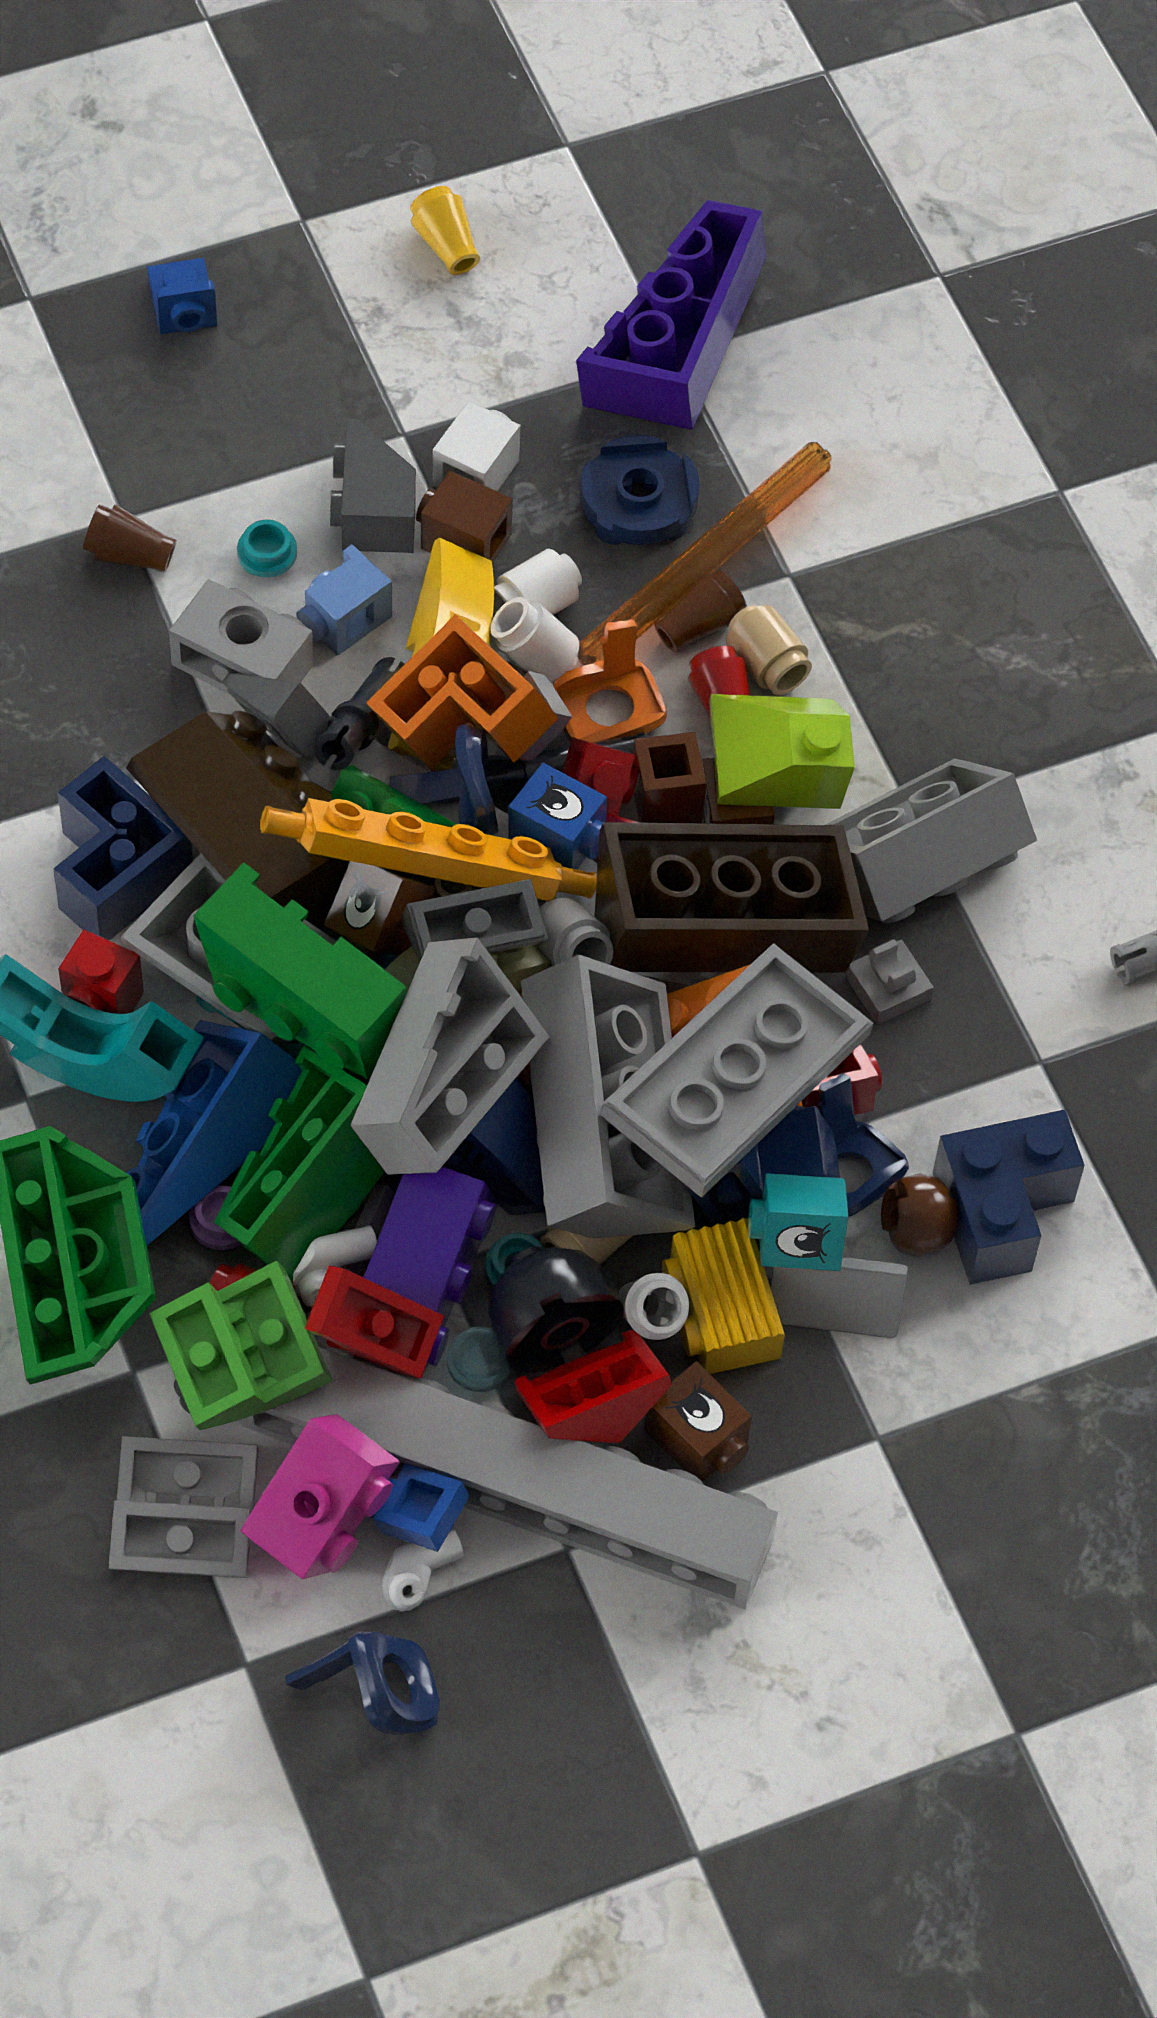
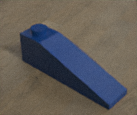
[126,1020,302,1246]

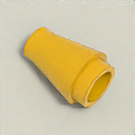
[410,186,480,275]

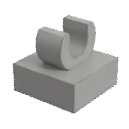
[845,939,934,1025]

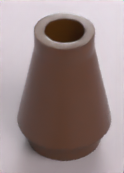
[83,504,177,573]
[654,570,747,653]

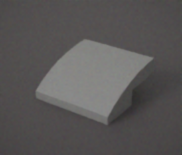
[109,1436,259,1578]

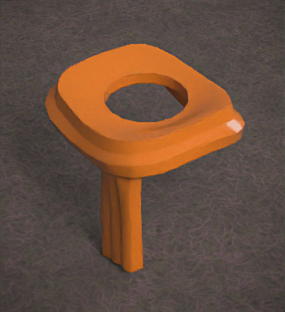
[553,619,667,742]

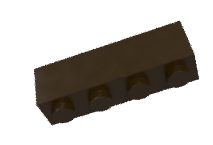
[126,711,350,920]
[594,822,869,973]

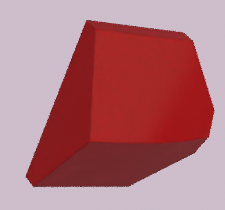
[514,1329,672,1443]

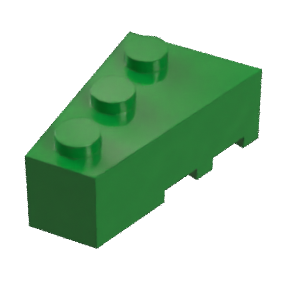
[193,862,408,1079]
[214,1045,385,1283]

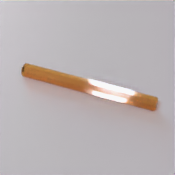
[577,441,832,666]

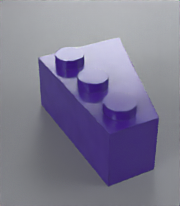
[364,1167,498,1378]

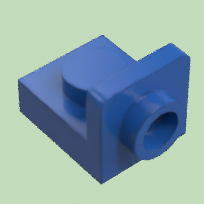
[147,258,217,335]

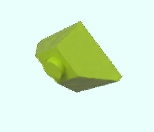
[709,694,855,809]

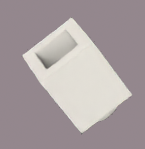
[433,401,520,491]

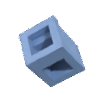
[296,545,392,656]

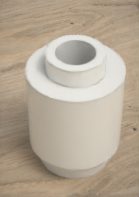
[493,549,582,615]
[490,597,579,682]

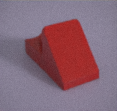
[305,1265,444,1379]

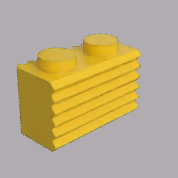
[662,1218,785,1374]

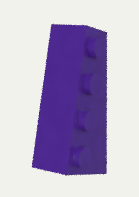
[576,200,766,430]

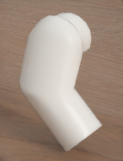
[293,1225,377,1308]
[381,1527,464,1611]

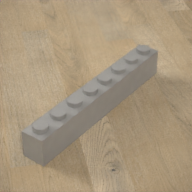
[241,1339,778,1610]

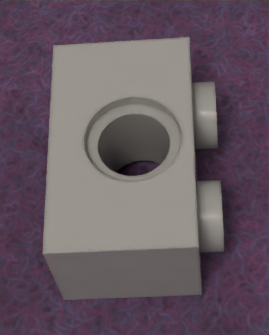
[169,579,313,694]

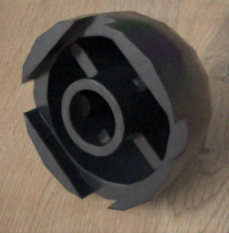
[488,1246,624,1373]

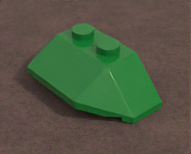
[0,1126,156,1385]

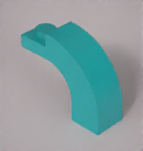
[0,954,204,1102]

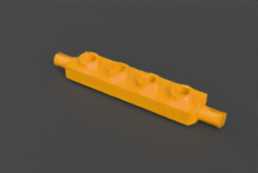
[260,798,597,901]

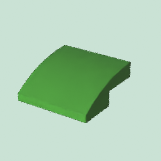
[149,1260,333,1430]

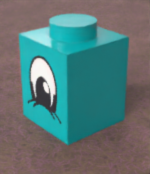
[748,1173,848,1271]

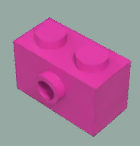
[240,1414,400,1580]

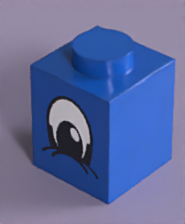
[508,762,607,869]

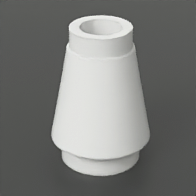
[619,1273,689,1340]

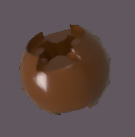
[881,1173,958,1257]

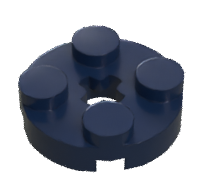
[580,435,700,545]

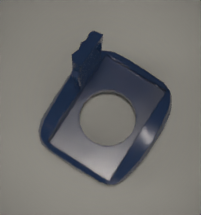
[389,723,499,835]
[818,1073,909,1217]
[285,1631,440,1735]

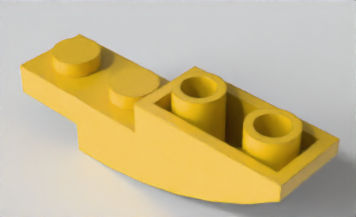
[388,538,494,772]

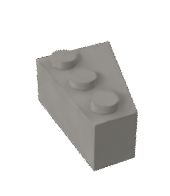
[350,937,550,1175]

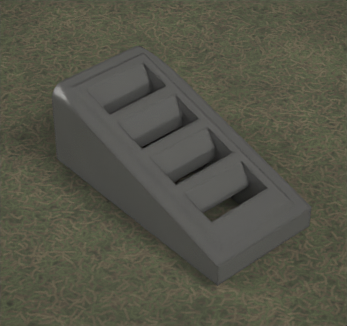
[221,673,331,757]

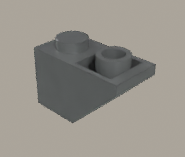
[330,419,416,553]

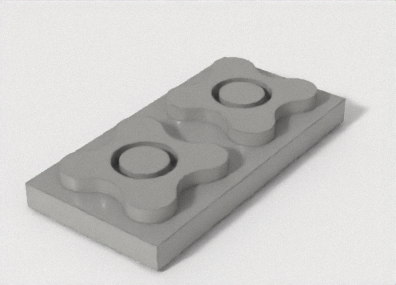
[600,943,874,1197]

